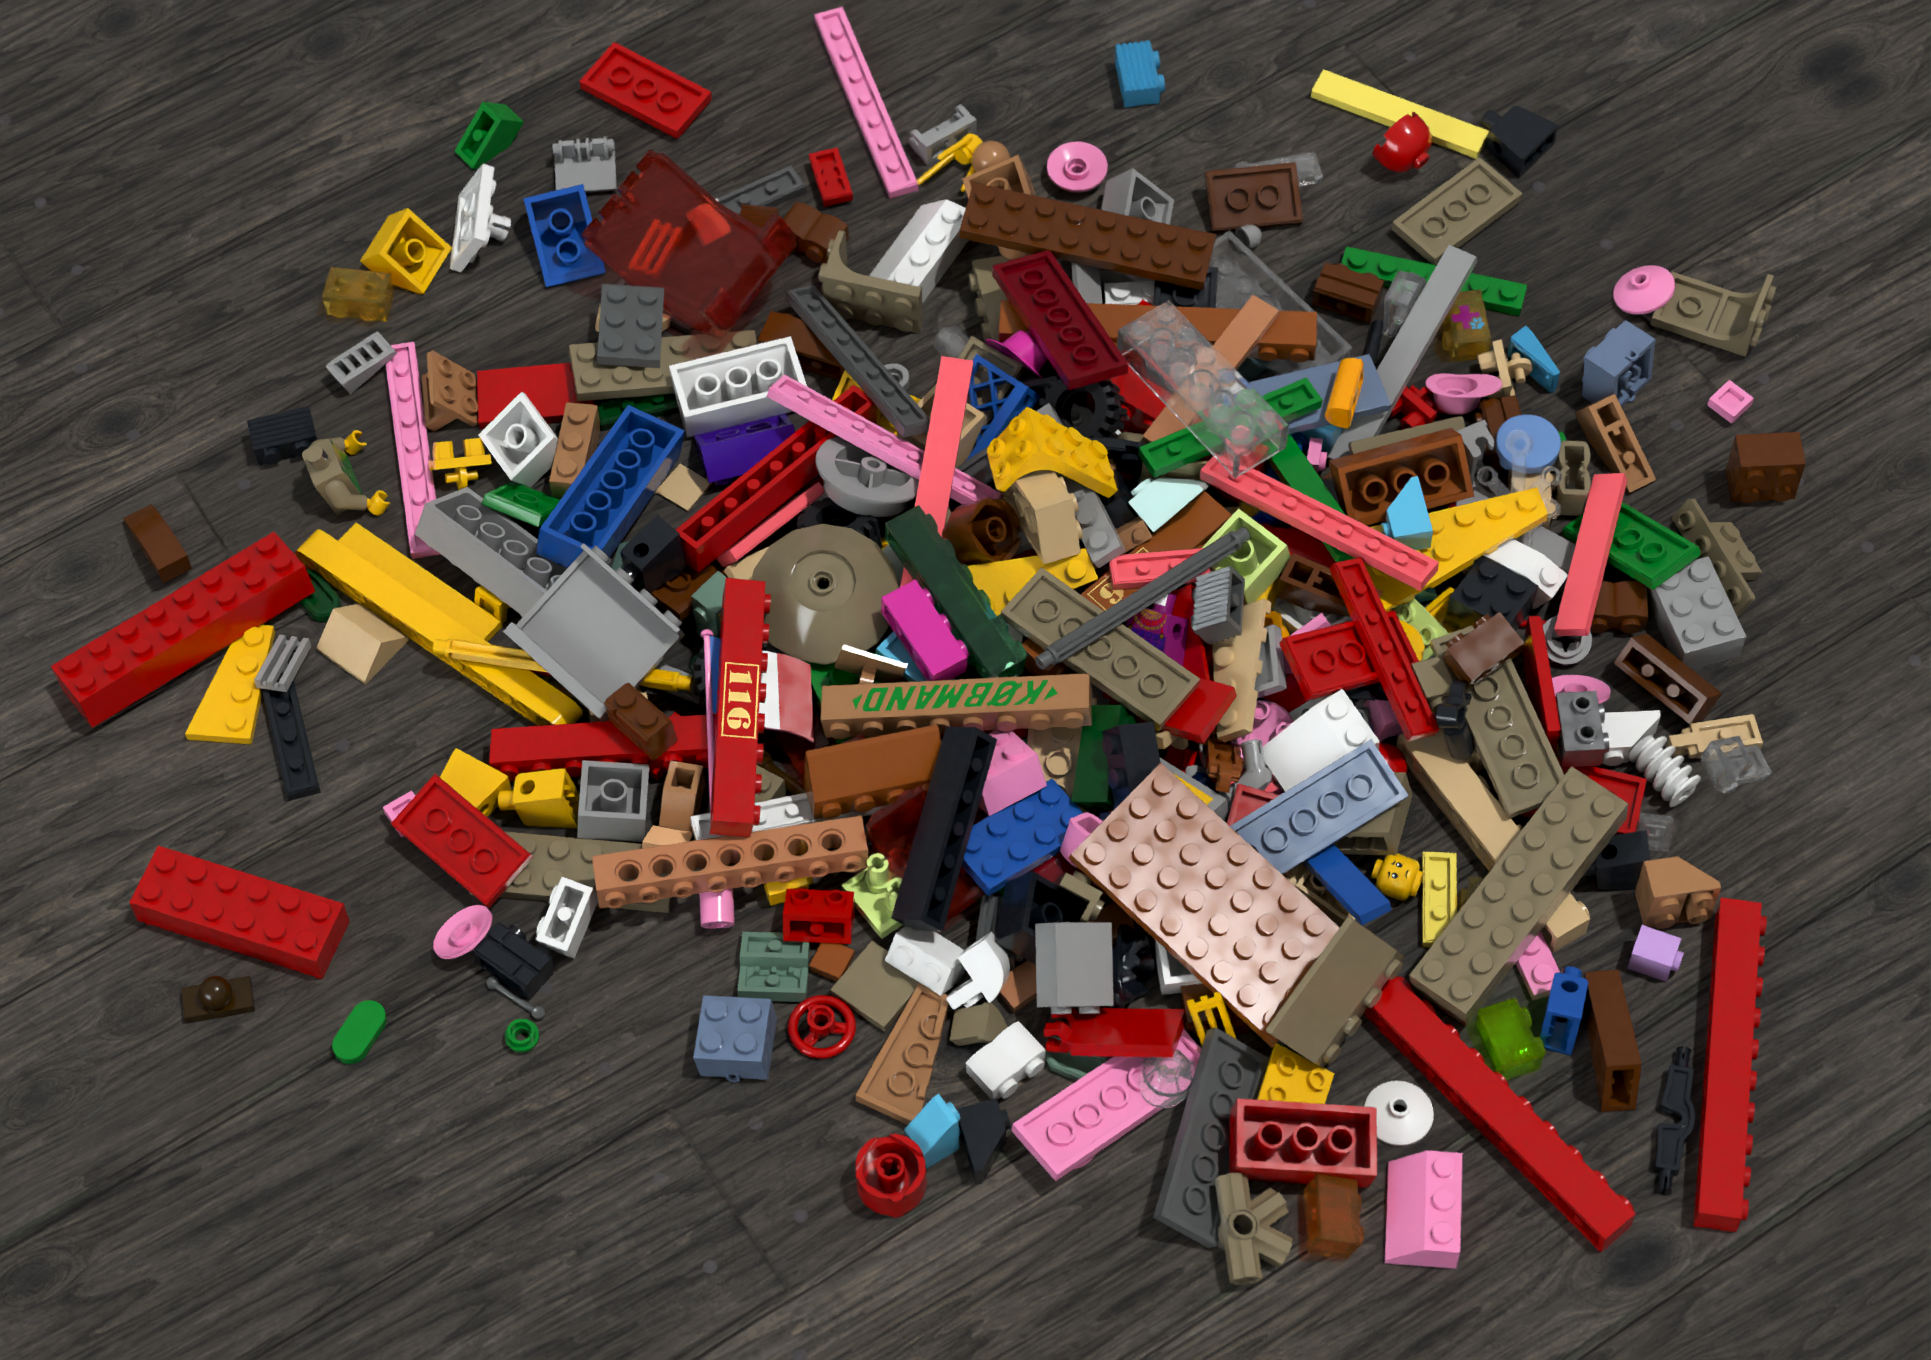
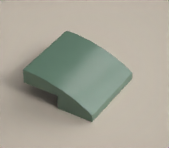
[737,932,810,1002]

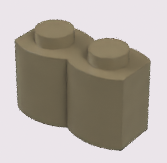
[1554,440,1591,516]

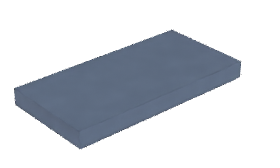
[1249,354,1391,439]

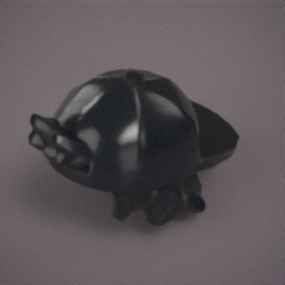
[1110,924,1157,1008]

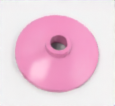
[1047,142,1108,192]
[1613,265,1675,315]
[1552,675,1611,704]
[433,905,492,959]

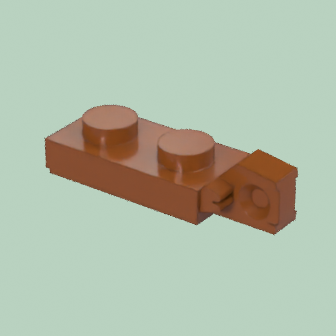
[1205,740,1242,793]

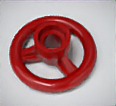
[787,995,856,1059]

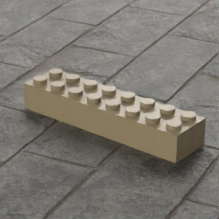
[1409,766,1628,1027]

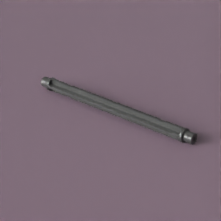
[1035,527,1251,670]

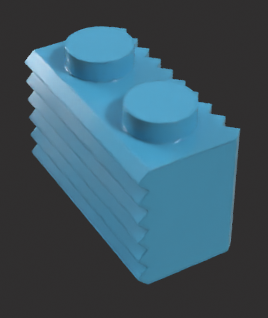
[1115,40,1165,107]

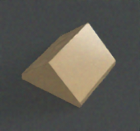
[316,603,409,685]

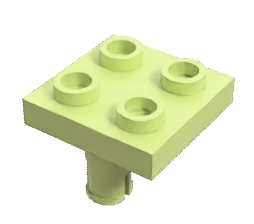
[842,849,907,939]

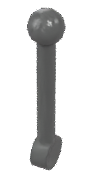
[486,976,546,1021]

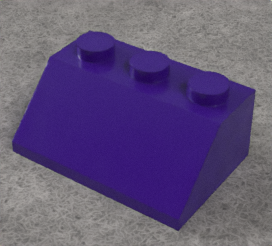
[694,413,795,485]

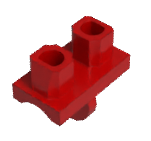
[1388,385,1437,429]

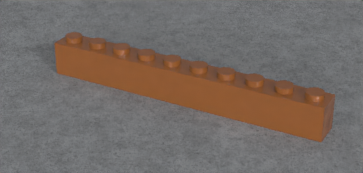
[999,300,1317,363]

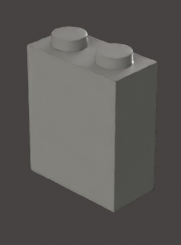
[1035,923,1114,1014]

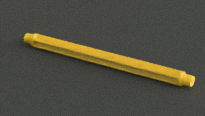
[433,638,693,692]

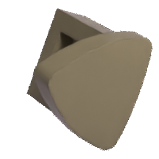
[950,1002,1008,1046]

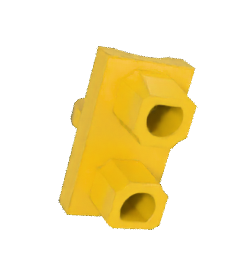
[428,438,492,490]

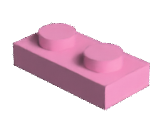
[1515,931,1560,1001]

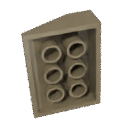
[1265,916,1405,1068]

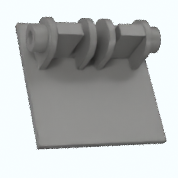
[553,136,617,193]

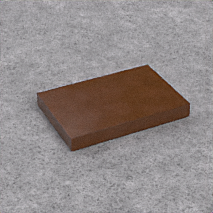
[1204,162,1303,233]

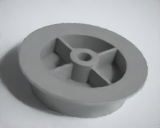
[815,436,919,517]

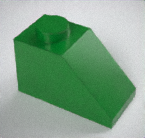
[455,102,524,169]

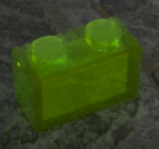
[1475,997,1546,1080]

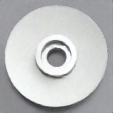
[1364,1081,1434,1147]

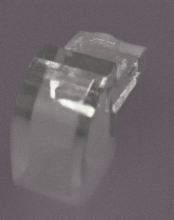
[1701,736,1772,793]

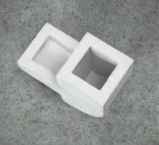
[946,931,1010,1009]

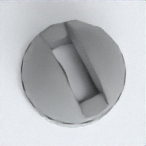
[1235,225,1262,251]

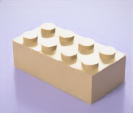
[1000,470,1083,564]

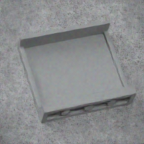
[503,543,685,722]

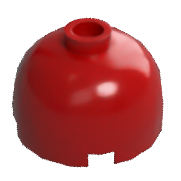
[1372,112,1432,173]

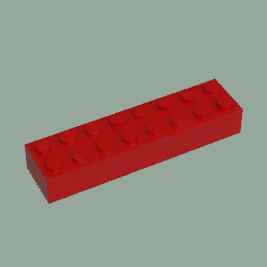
[50,532,315,728]

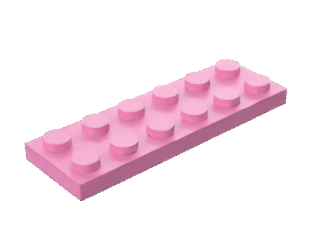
[1011,1029,1202,1181]

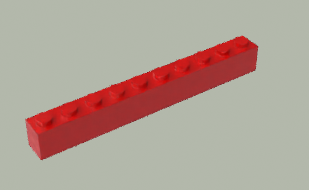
[1693,897,1767,1232]
[1363,976,1636,1252]

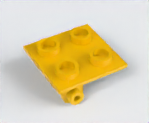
[1257,1043,1334,1104]

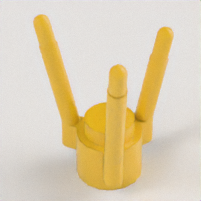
[917,133,983,192]

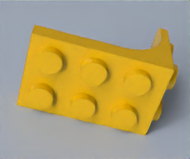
[987,407,1117,498]

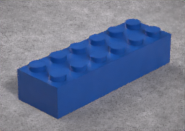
[536,405,685,568]

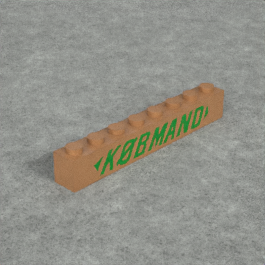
[821,673,1092,739]

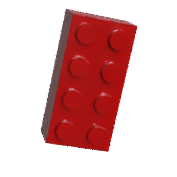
[1229,1098,1377,1188]

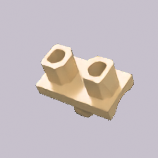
[1478,340,1532,399]

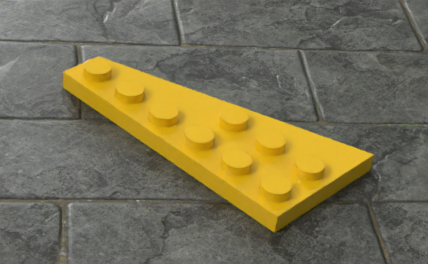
[1364,487,1548,612]

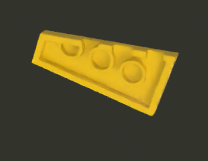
[952,549,1098,623]
[185,625,275,744]

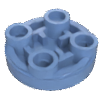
[1495,414,1561,474]

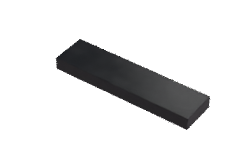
[261,679,321,801]

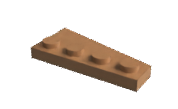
[855,983,949,1125]

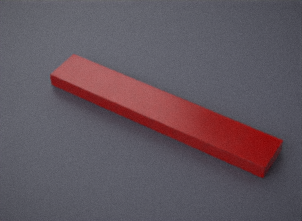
[1329,557,1440,742]

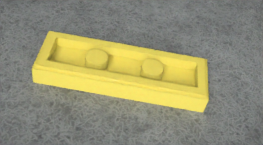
[1422,851,1457,948]

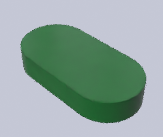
[332,1000,387,1064]

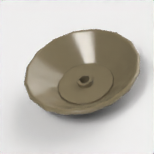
[752,524,899,665]

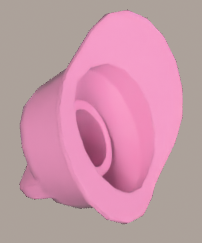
[1425,373,1502,415]

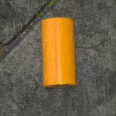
[1325,358,1364,429]

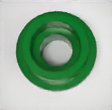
[505,1019,540,1053]

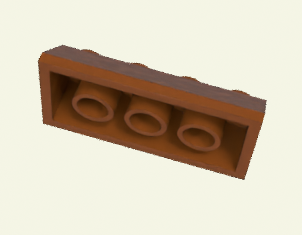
[1329,428,1474,526]
[804,725,941,820]

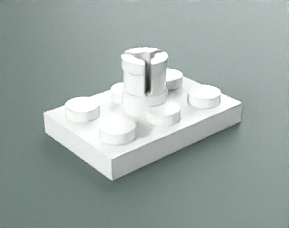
[450,164,511,272]

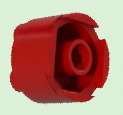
[855,1134,927,1218]

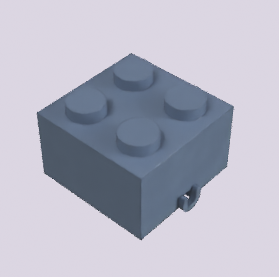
[1582,320,1655,407]
[693,995,777,1082]

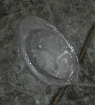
[1138,1049,1196,1108]

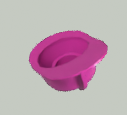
[985,330,1048,379]

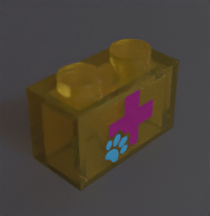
[1441,290,1491,362]

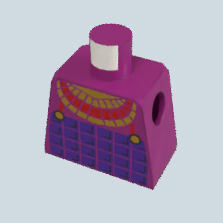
[1125,594,1189,666]

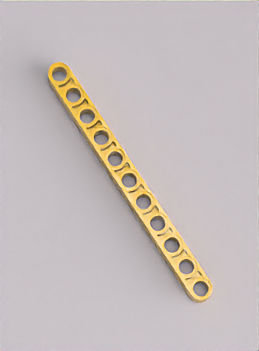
[295,529,583,726]

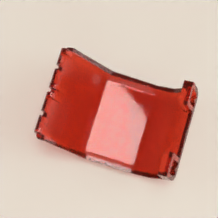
[581,149,796,338]

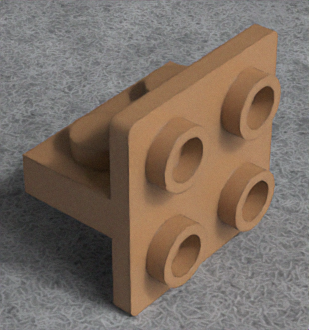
[422,350,478,432]

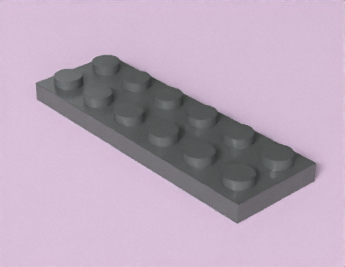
[1153,1027,1269,1248]

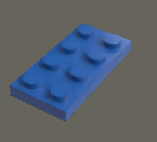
[962,779,1083,896]

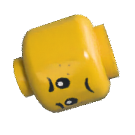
[1371,853,1424,901]

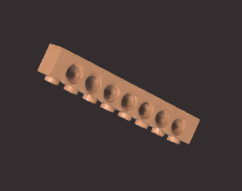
[592,815,869,908]

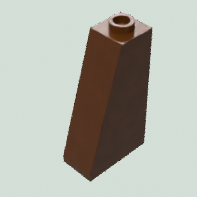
[1584,970,1642,1112]

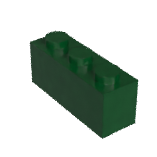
[1071,705,1137,811]

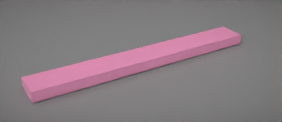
[814,7,918,199]
[386,342,440,559]
[766,375,1004,505]

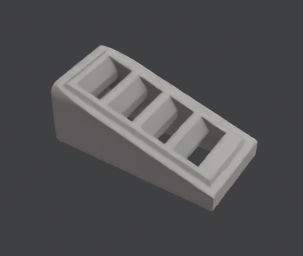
[325,331,397,394]

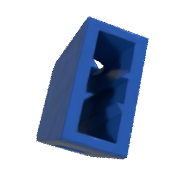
[1537,966,1589,1056]

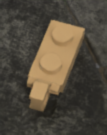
[1666,714,1763,759]

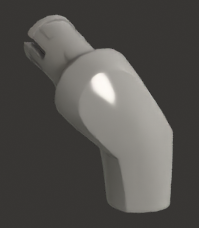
[1218,739,1272,811]

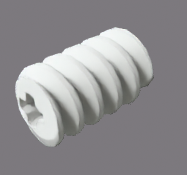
[1628,735,1701,808]

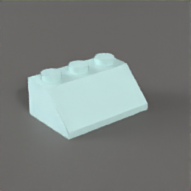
[1128,477,1211,532]

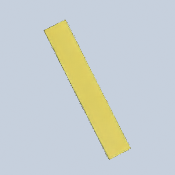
[1311,69,1489,159]

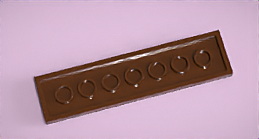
[959,182,1216,290]

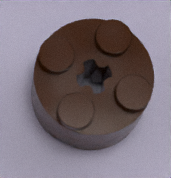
[942,498,1021,566]

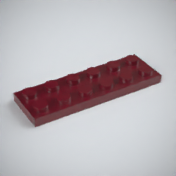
[992,251,1128,390]

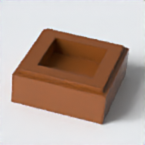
[809,943,855,982]

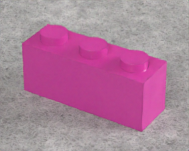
[881,579,969,681]

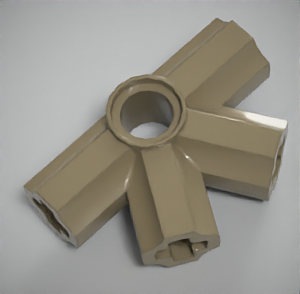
[1215,1173,1293,1285]

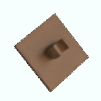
[834,645,907,684]

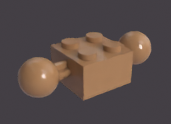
[962,141,1036,260]

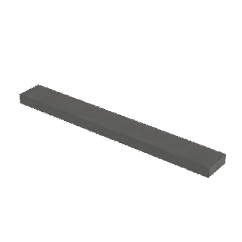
[786,285,930,438]

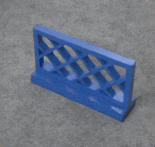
[966,354,1040,461]

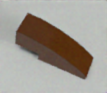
[123,504,192,583]

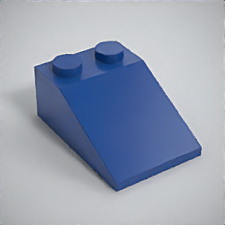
[524,184,606,288]

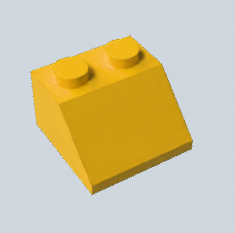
[360,208,452,294]

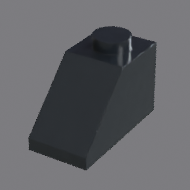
[957,1098,1011,1185]

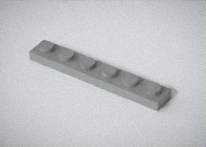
[1037,403,1126,568]

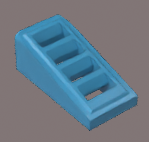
[1507,326,1560,393]

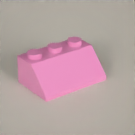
[1385,1150,1462,1269]

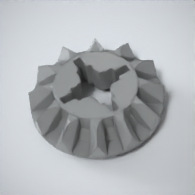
[1543,615,1592,666]

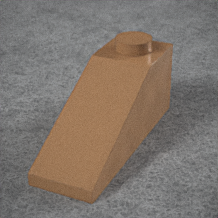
[1574,394,1656,494]

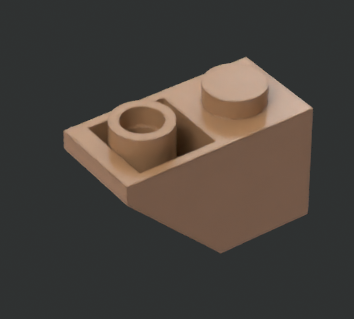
[659,761,706,838]

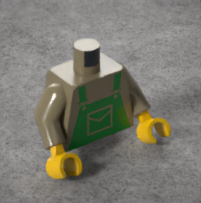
[302,430,391,516]

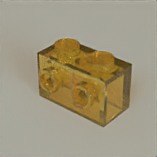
[322,267,395,322]

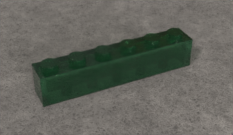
[884,505,1027,678]

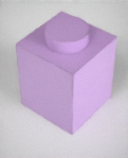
[1627,925,1684,982]

